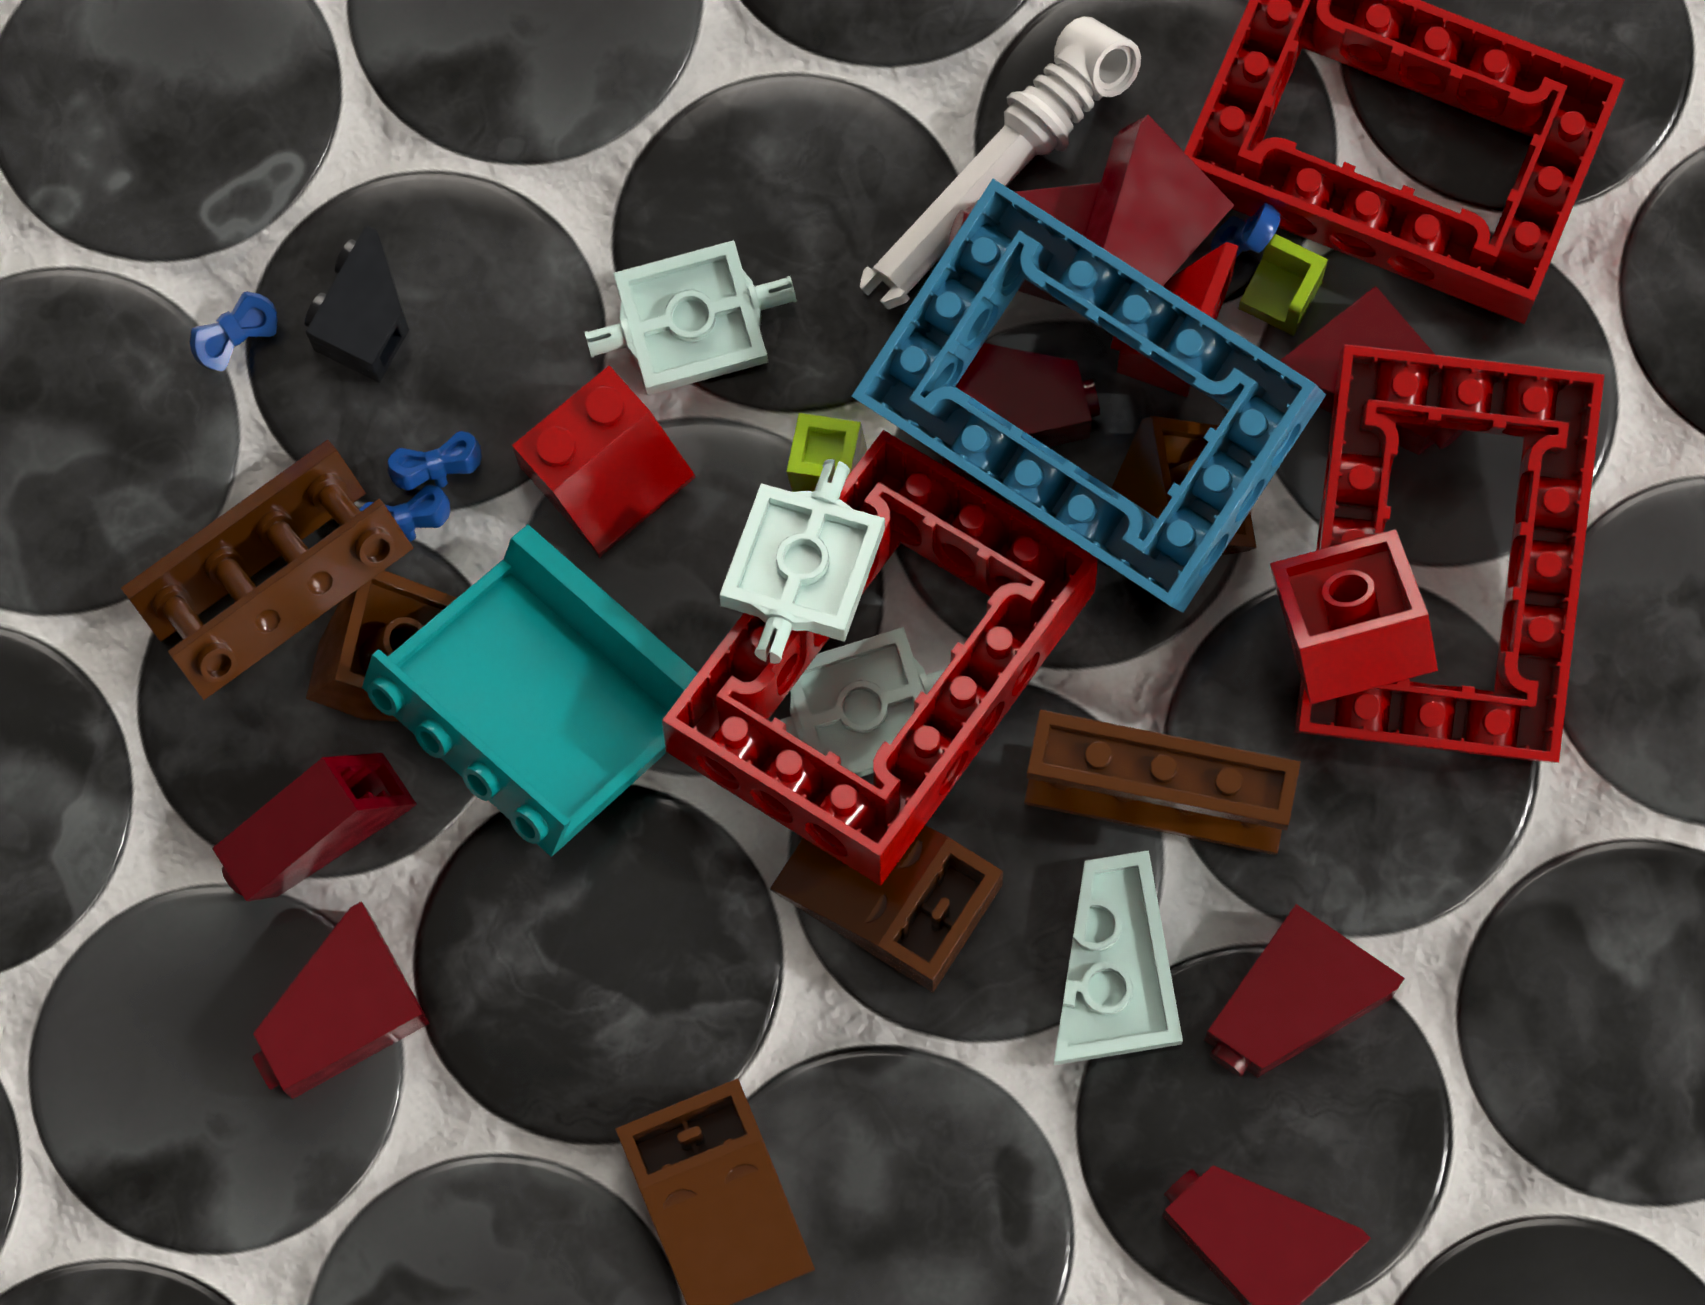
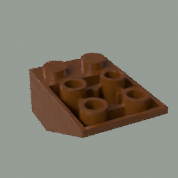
[770,825,1003,993]
[615,1078,815,1305]

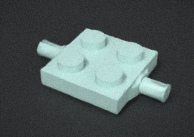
[584,240,797,396]
[720,459,885,664]
[781,627,946,777]

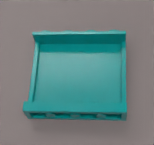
[362,524,697,857]

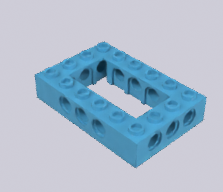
[852,179,1326,613]

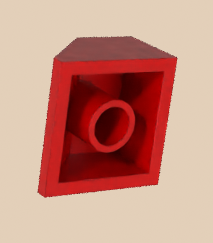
[512,365,695,558]
[1270,529,1438,705]

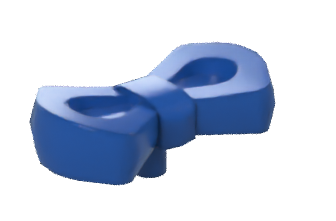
[1211,203,1280,257]
[190,291,278,371]
[388,431,482,490]
[359,485,451,541]

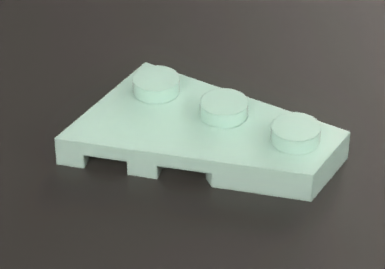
[1053,850,1183,1065]

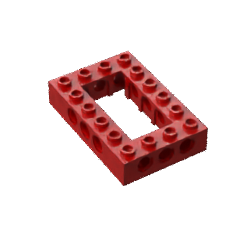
[1184,0,1625,324]
[1294,344,1605,763]
[662,430,1098,886]

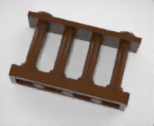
[121,439,414,700]
[1024,709,1301,855]

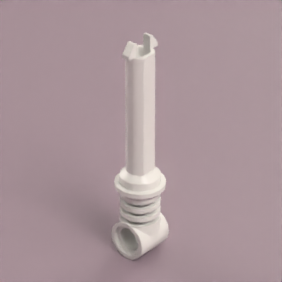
[860,16,1141,310]

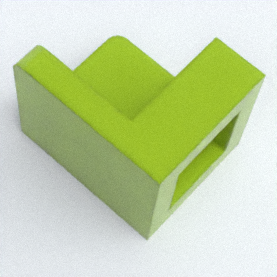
[1238,234,1328,336]
[786,413,867,492]

